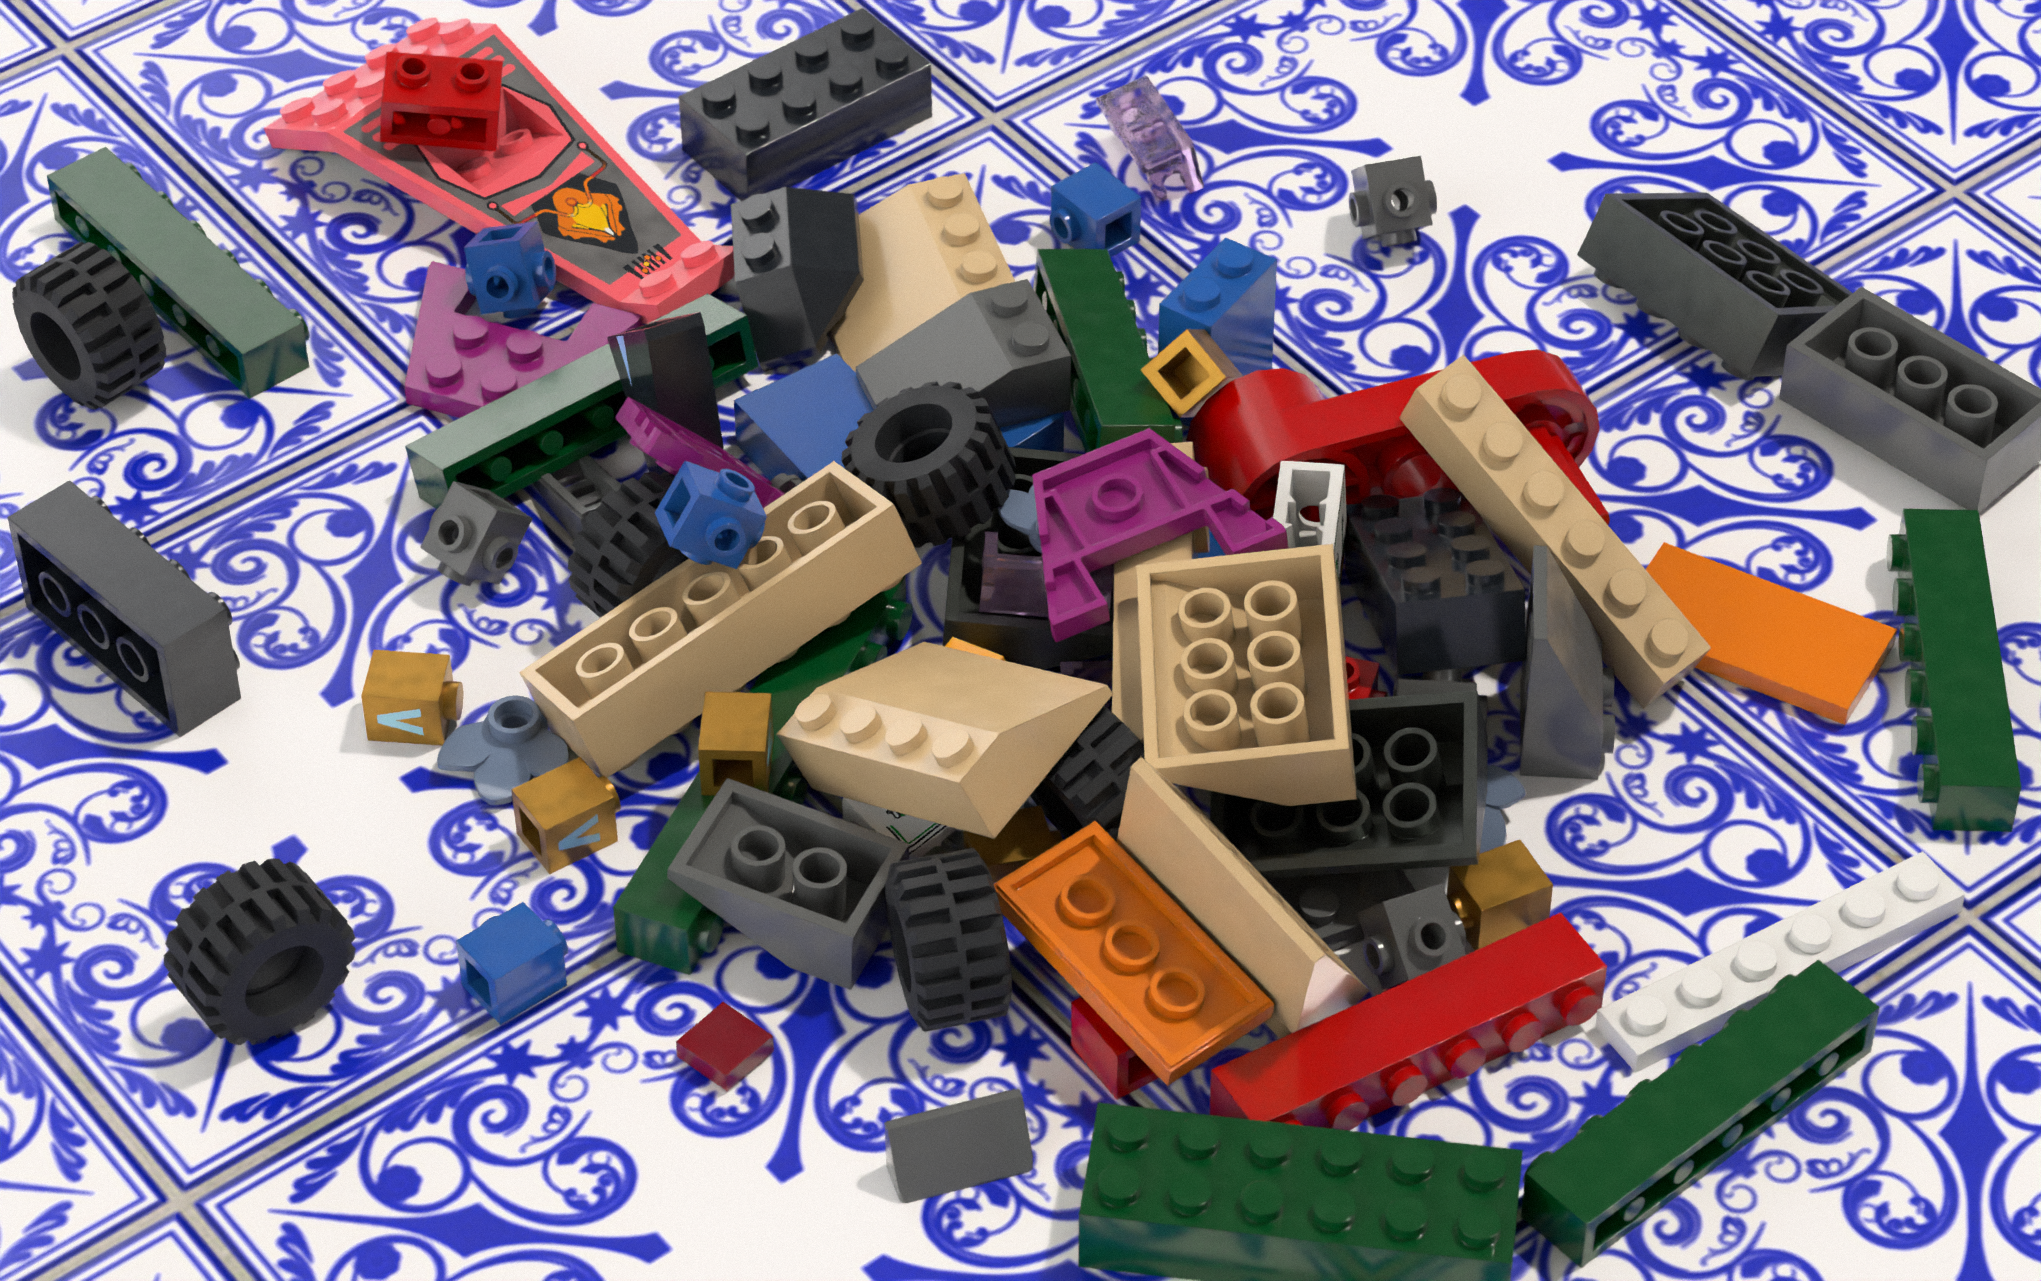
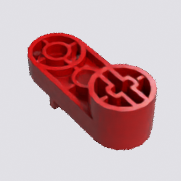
[1186,349,1610,525]

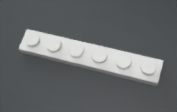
[1595,852,1965,1073]

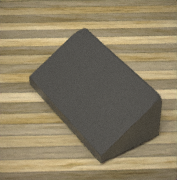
[884,1088,1033,1203]

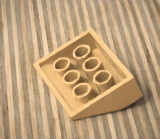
[828,173,1016,373]
[1136,544,1357,806]
[777,642,1113,839]
[1117,757,1370,1038]

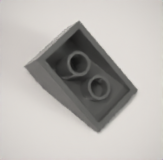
[856,279,1071,428]
[1520,545,1615,780]
[667,778,910,990]

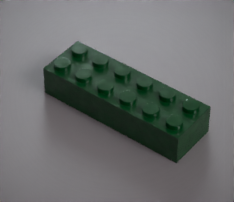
[1078,1103,1523,1281]

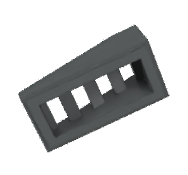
[533,455,621,539]

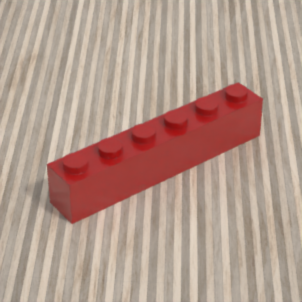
[1209,912,1607,1131]

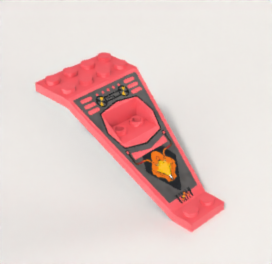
[263,17,735,324]

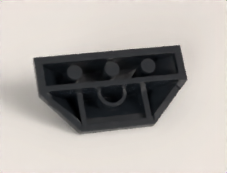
[731,187,864,372]

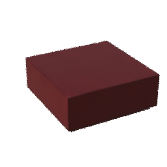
[676,1002,774,1091]

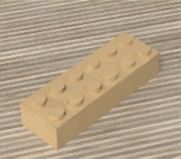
[519,461,922,778]

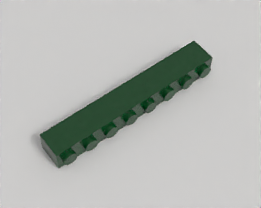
[613,575,913,975]

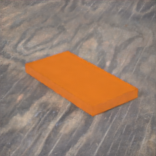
[1645,542,1897,725]
[994,821,1275,1086]

